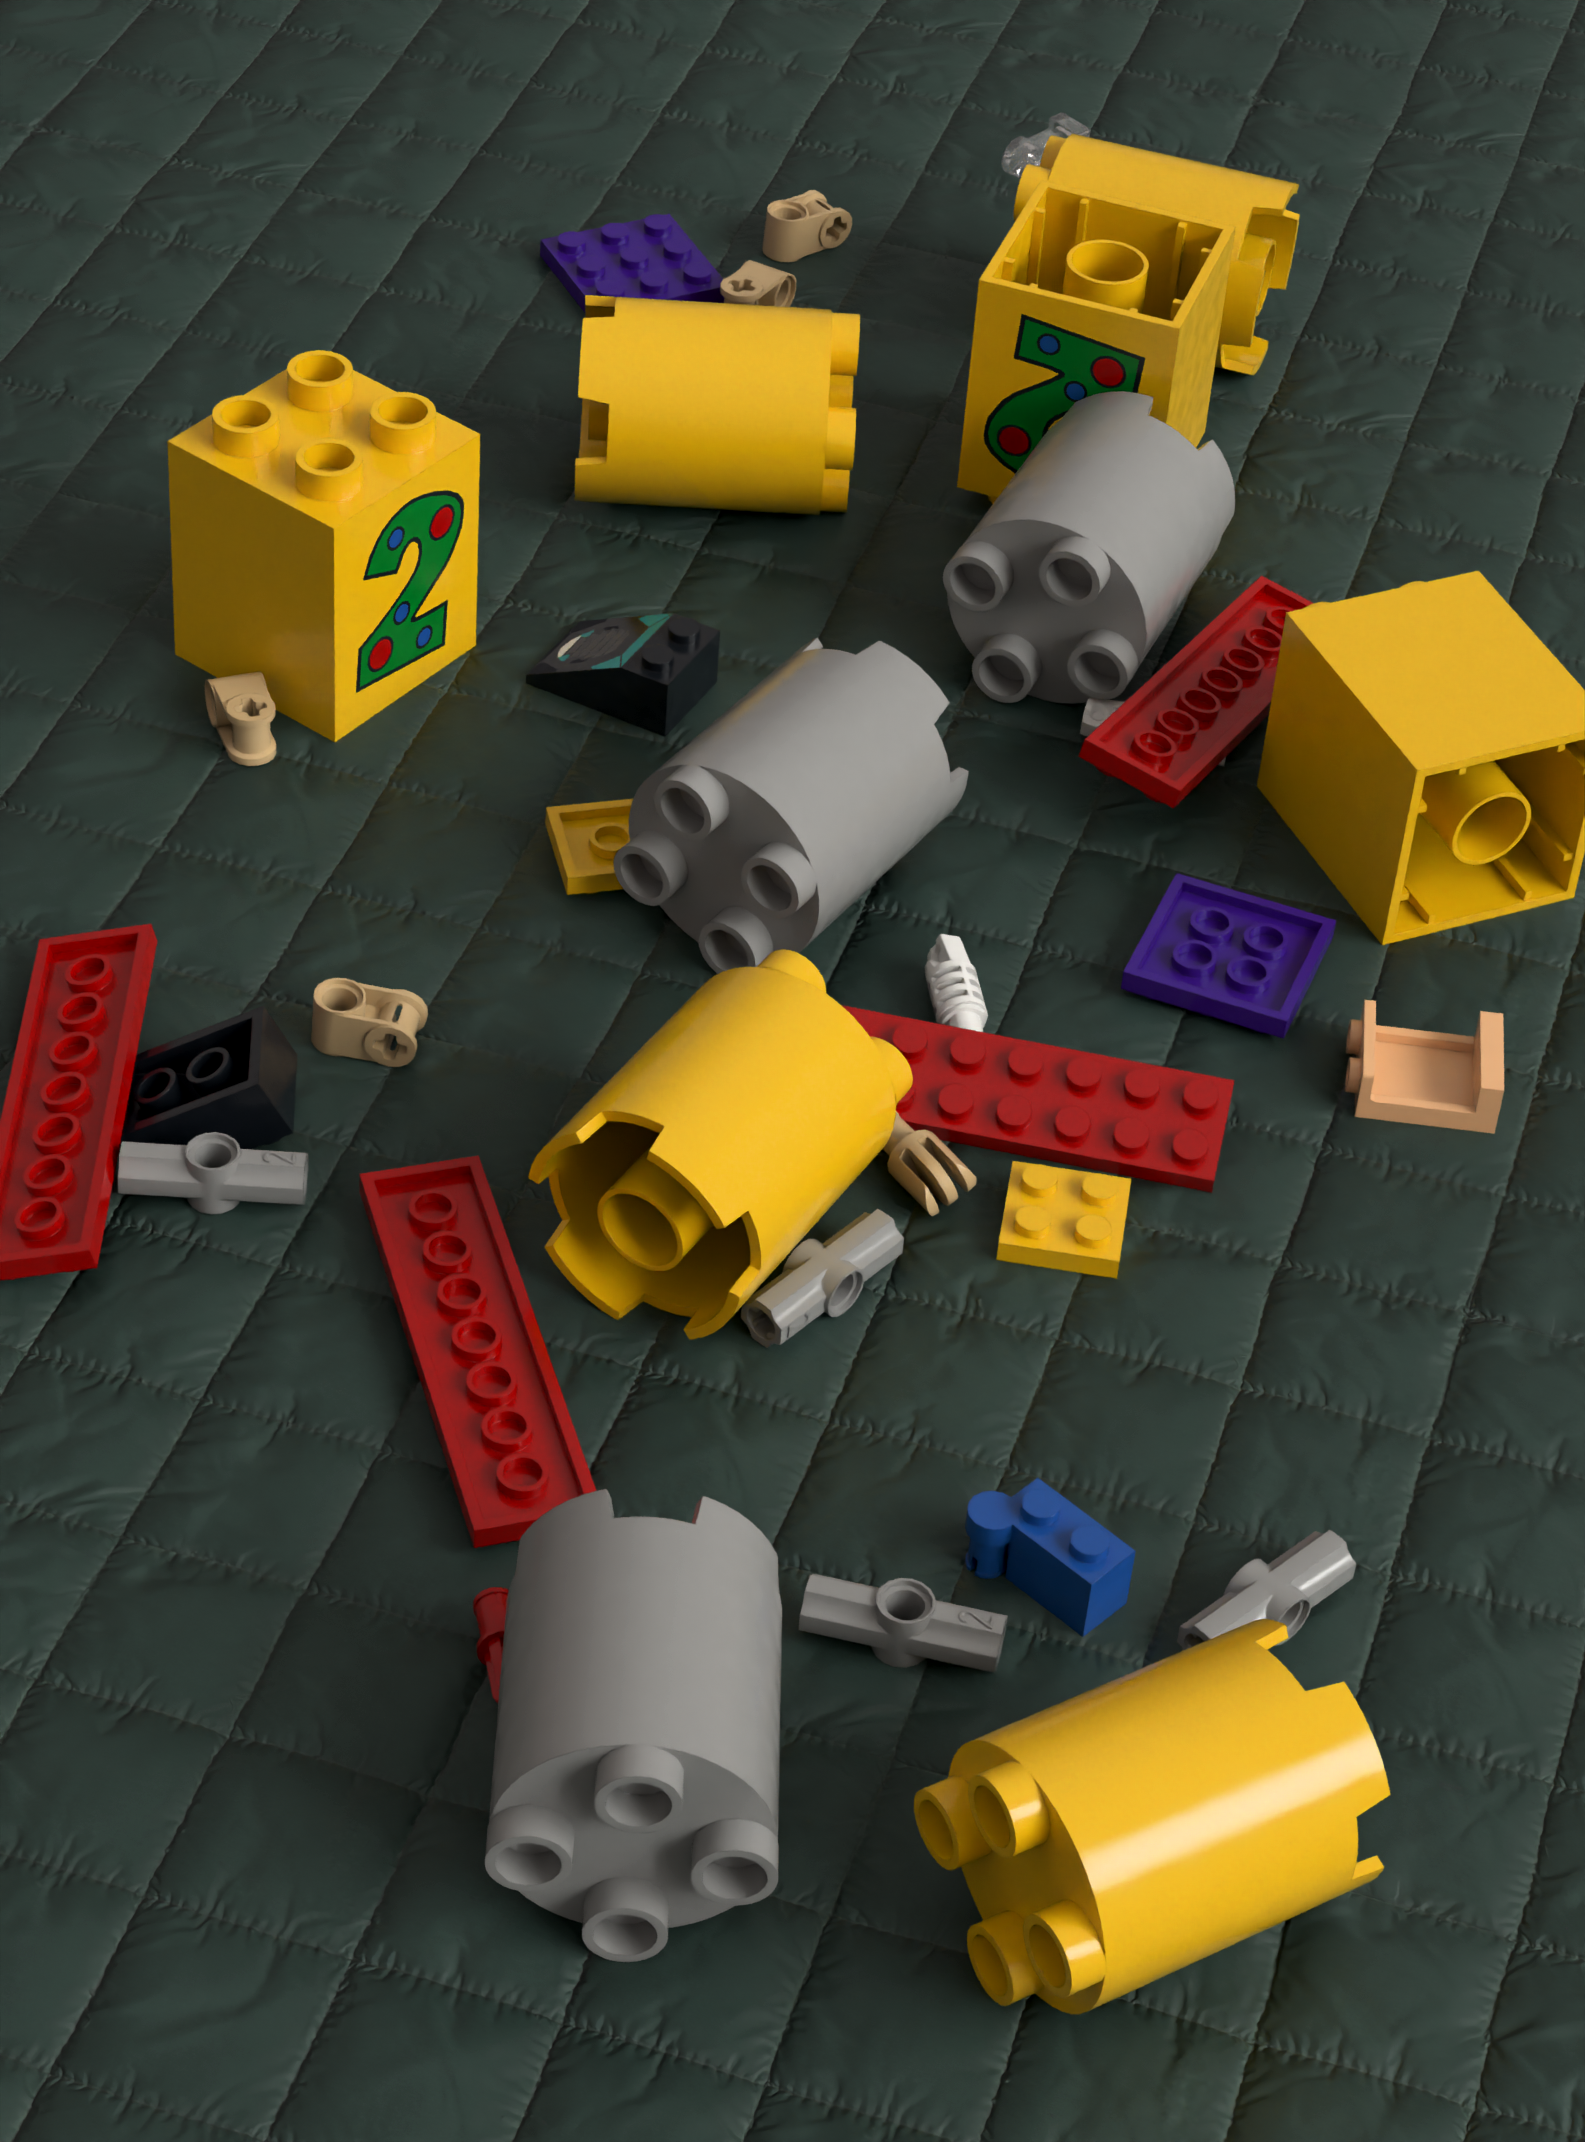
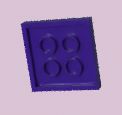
[540,214,724,312]
[1121,873,1336,1039]

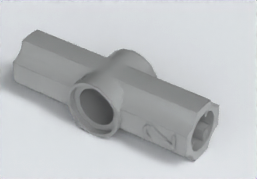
[118,1132,308,1214]
[741,1209,904,1348]
[1177,1530,1356,1650]
[798,1574,1008,1673]

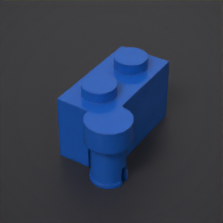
[965,1478,1136,1637]

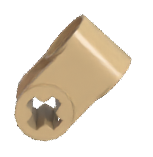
[762,190,852,262]
[720,260,797,307]
[205,672,276,766]
[311,978,428,1067]

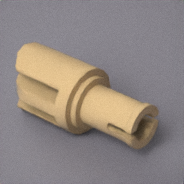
[883,1111,976,1216]

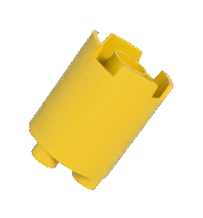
[1014,134,1300,376]
[575,295,860,515]
[528,949,913,1340]
[914,1619,1390,2014]

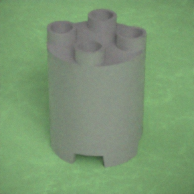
[943,391,1235,704]
[614,638,969,974]
[485,1489,782,1962]

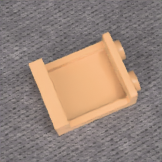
[1345,999,1504,1134]

